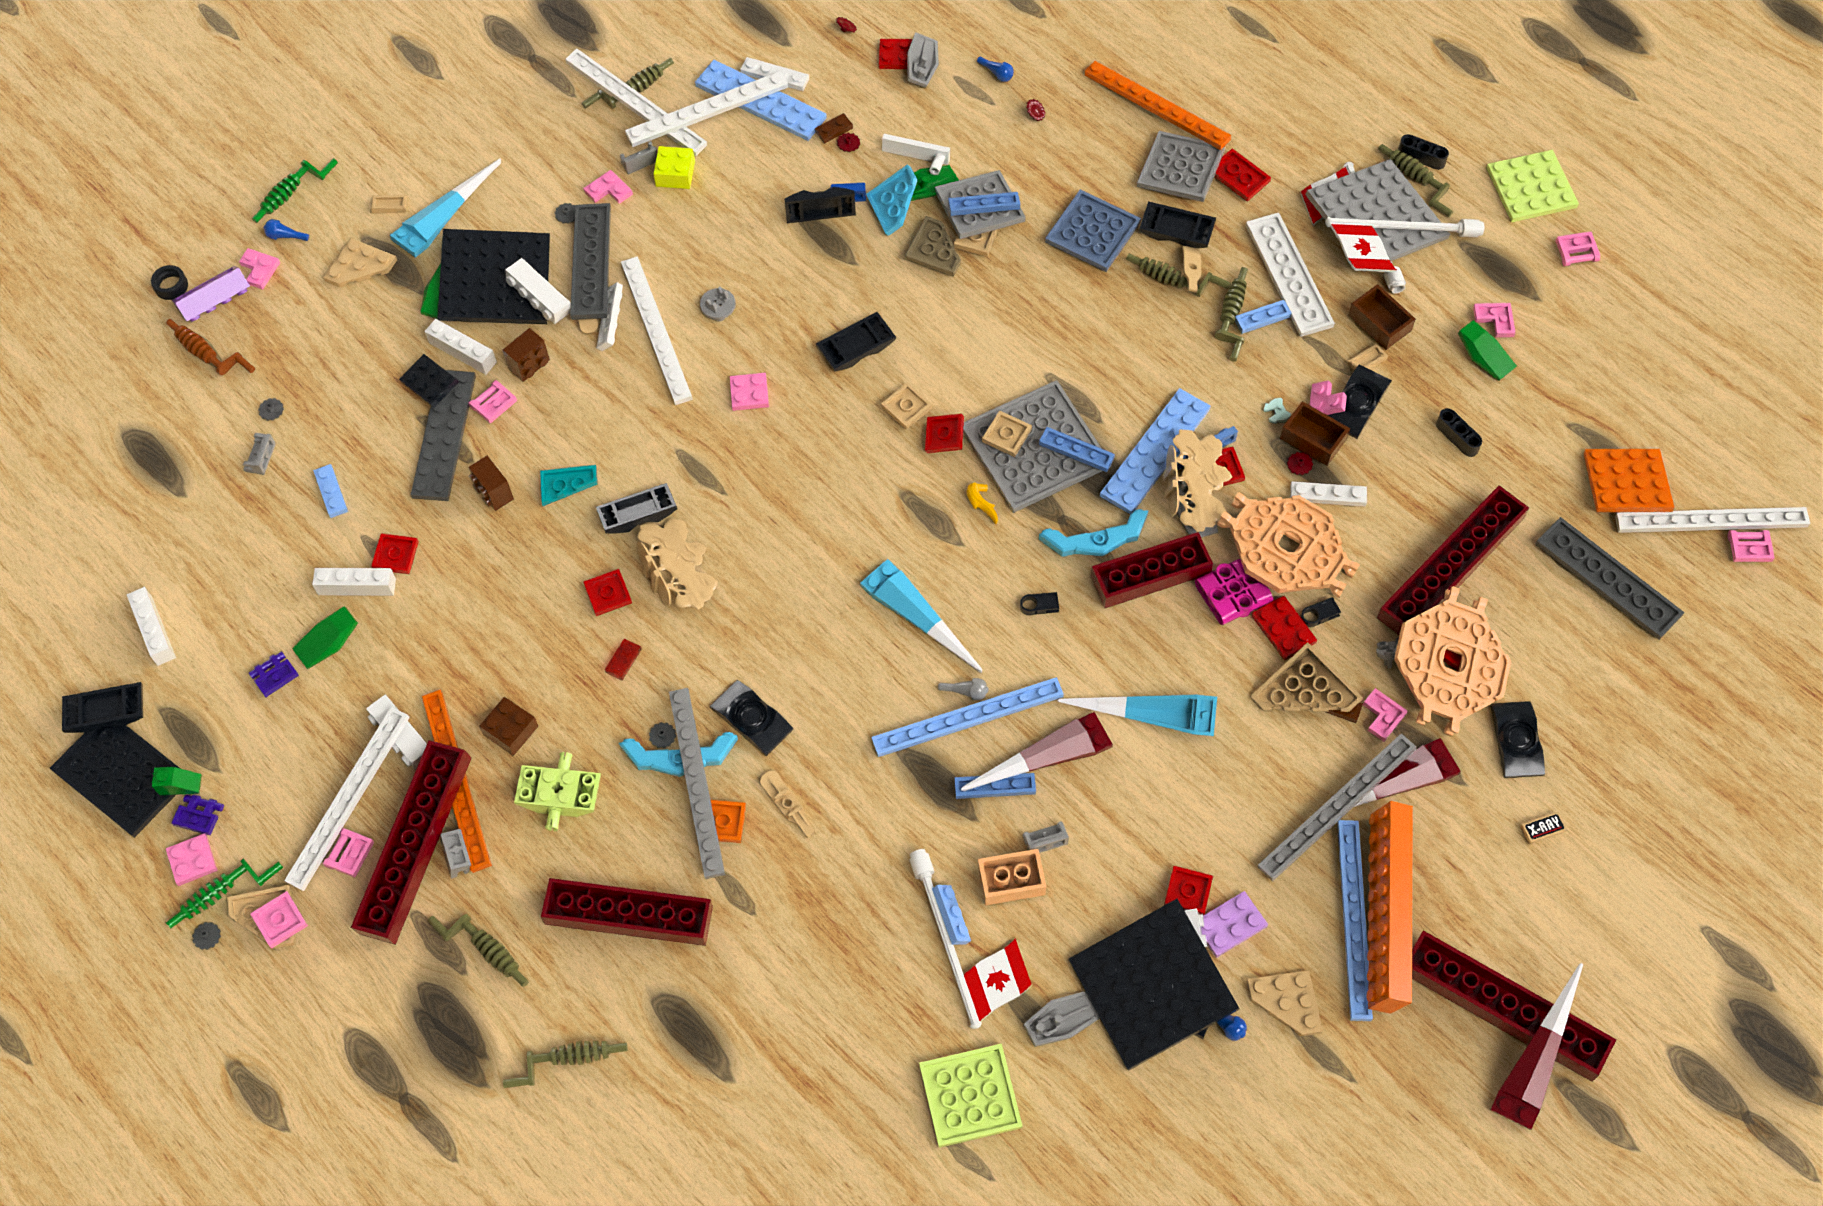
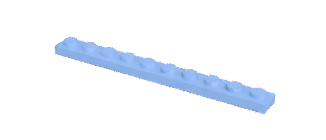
[872,677,1064,757]
[1337,820,1373,1021]

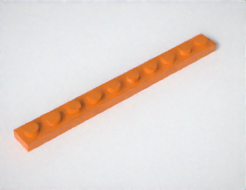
[1085,61,1231,150]
[422,690,492,873]

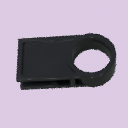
[1020,592,1059,616]
[1301,597,1341,628]

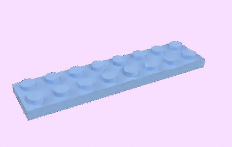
[695,60,827,141]
[1100,388,1211,515]

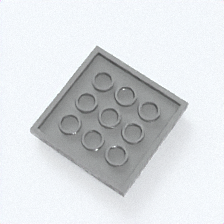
[1137,131,1225,202]
[935,170,1026,239]

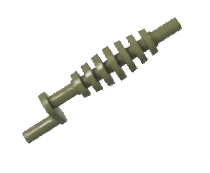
[582,58,674,109]
[1378,144,1453,217]
[1126,253,1231,297]
[1215,267,1248,362]
[427,914,529,987]
[503,1041,628,1088]

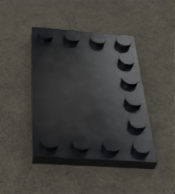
[50,725,181,838]

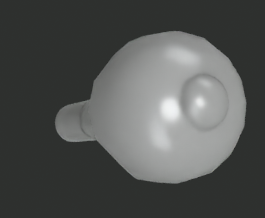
[938,678,989,700]

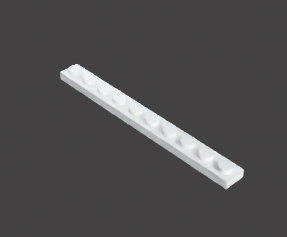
[566,49,707,156]
[625,71,788,147]
[621,256,693,405]
[1615,507,1810,533]
[284,707,410,891]

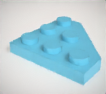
[866,164,917,236]

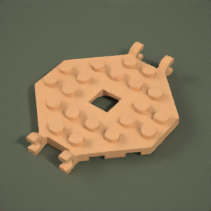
[1217,492,1360,598]
[1394,586,1511,736]

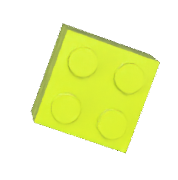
[654,146,695,189]

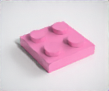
[730,373,769,411]
[166,833,218,886]
[250,891,308,949]

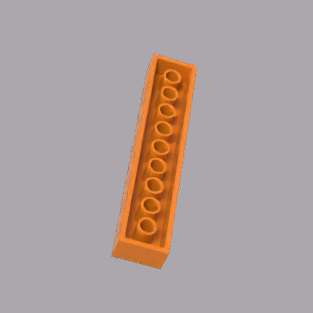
[1366,801,1413,1014]

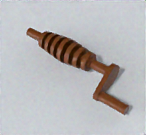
[166,319,255,375]

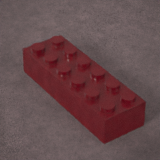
[1090,532,1213,609]

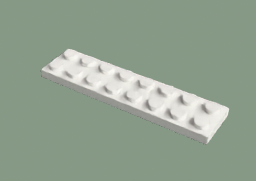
[1246,213,1335,337]

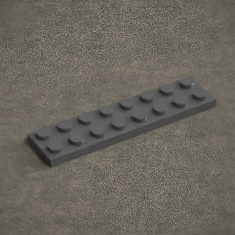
[570,203,611,320]
[411,370,476,501]
[1535,517,1685,640]

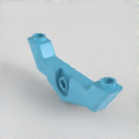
[1039,509,1148,557]
[619,732,738,777]

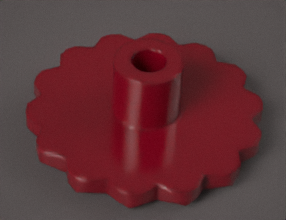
[836,17,857,32]
[1026,99,1046,121]
[837,133,860,152]
[1287,452,1313,476]

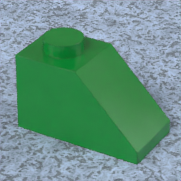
[152,767,202,795]

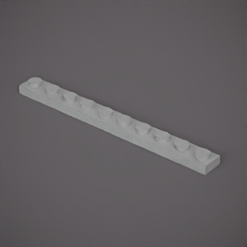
[669,688,725,879]
[1258,734,1416,882]

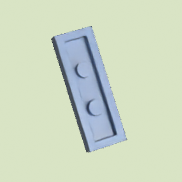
[1235,300,1292,334]
[313,464,348,518]
[932,885,971,945]

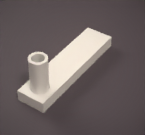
[882,134,950,175]

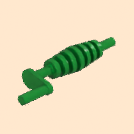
[252,158,338,223]
[166,858,283,929]

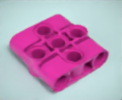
[1195,558,1273,625]

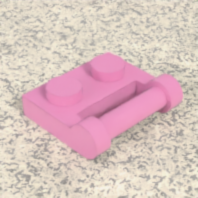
[1556,232,1600,266]
[468,380,517,423]
[1728,530,1774,562]
[323,828,374,878]

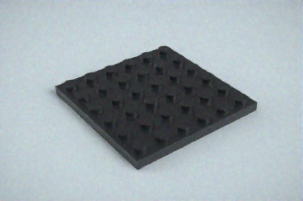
[438,229,550,325]
[1069,898,1240,1071]

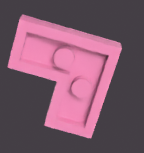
[584,170,633,204]
[239,248,280,290]
[1473,303,1515,337]
[1310,380,1347,415]
[1363,688,1408,742]

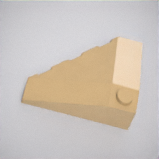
[1251,642,1364,712]

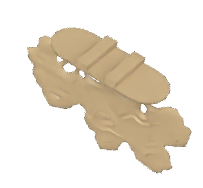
[1163,429,1232,532]
[637,518,717,610]

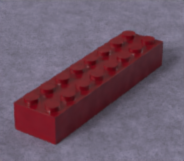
[541,878,713,946]

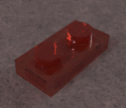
[605,639,642,681]

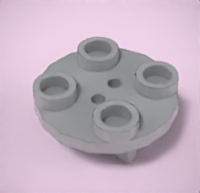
[700,286,736,321]
[1376,638,1399,669]

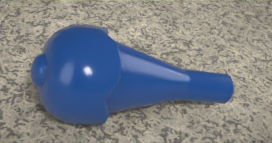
[977,56,1014,82]
[263,219,309,241]
[1217,1015,1247,1041]

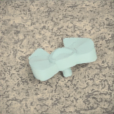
[1264,398,1291,424]

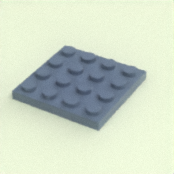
[1045,189,1141,272]

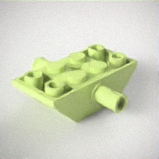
[514,752,601,831]

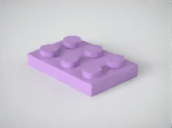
[1201,891,1268,958]

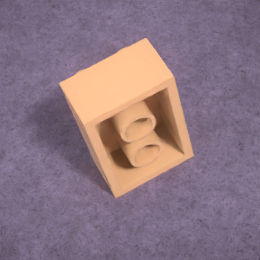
[978,849,1046,906]

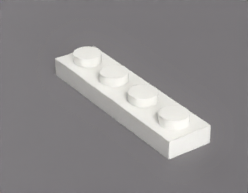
[740,57,809,91]
[596,282,623,351]
[1290,482,1367,507]

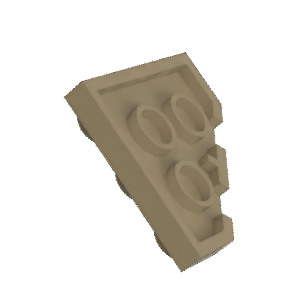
[905,216,961,277]

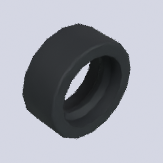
[151,265,188,300]

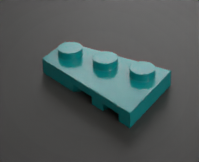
[540,465,598,506]

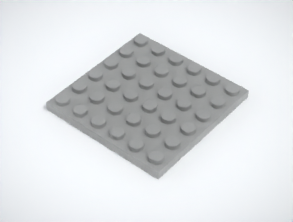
[1306,159,1450,261]
[963,380,1111,513]

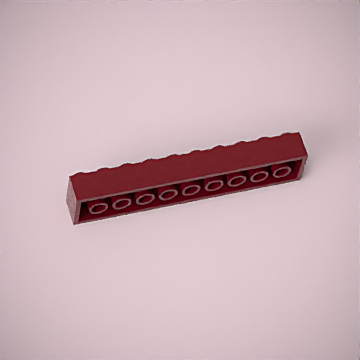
[1377,485,1529,635]
[350,740,472,945]
[1412,930,1617,1082]

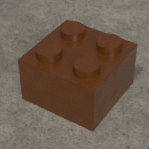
[502,328,550,382]
[468,455,514,511]
[479,697,539,756]

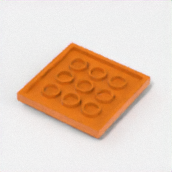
[1584,449,1675,512]

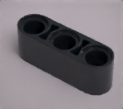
[1398,134,1449,170]
[1436,408,1483,457]

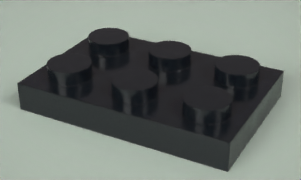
[399,354,459,408]

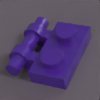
[249,651,299,697]
[171,794,224,836]

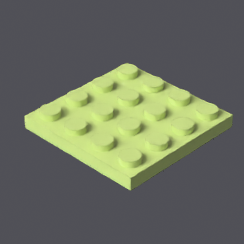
[1486,150,1579,223]
[919,1044,1023,1148]

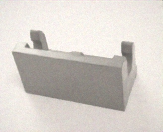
[620,141,657,175]
[243,433,276,475]
[1023,821,1069,853]
[441,829,471,879]

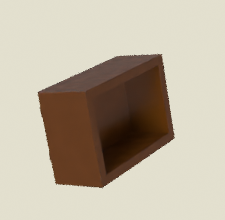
[1348,284,1416,350]
[1280,401,1350,466]

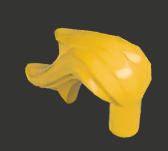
[966,482,998,524]

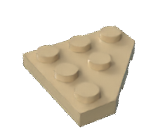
[323,238,397,287]
[228,885,296,949]
[1247,971,1323,1036]

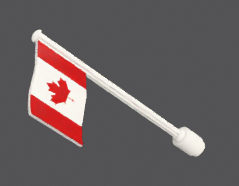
[1300,162,1406,294]
[1325,217,1484,272]
[909,849,1032,1029]

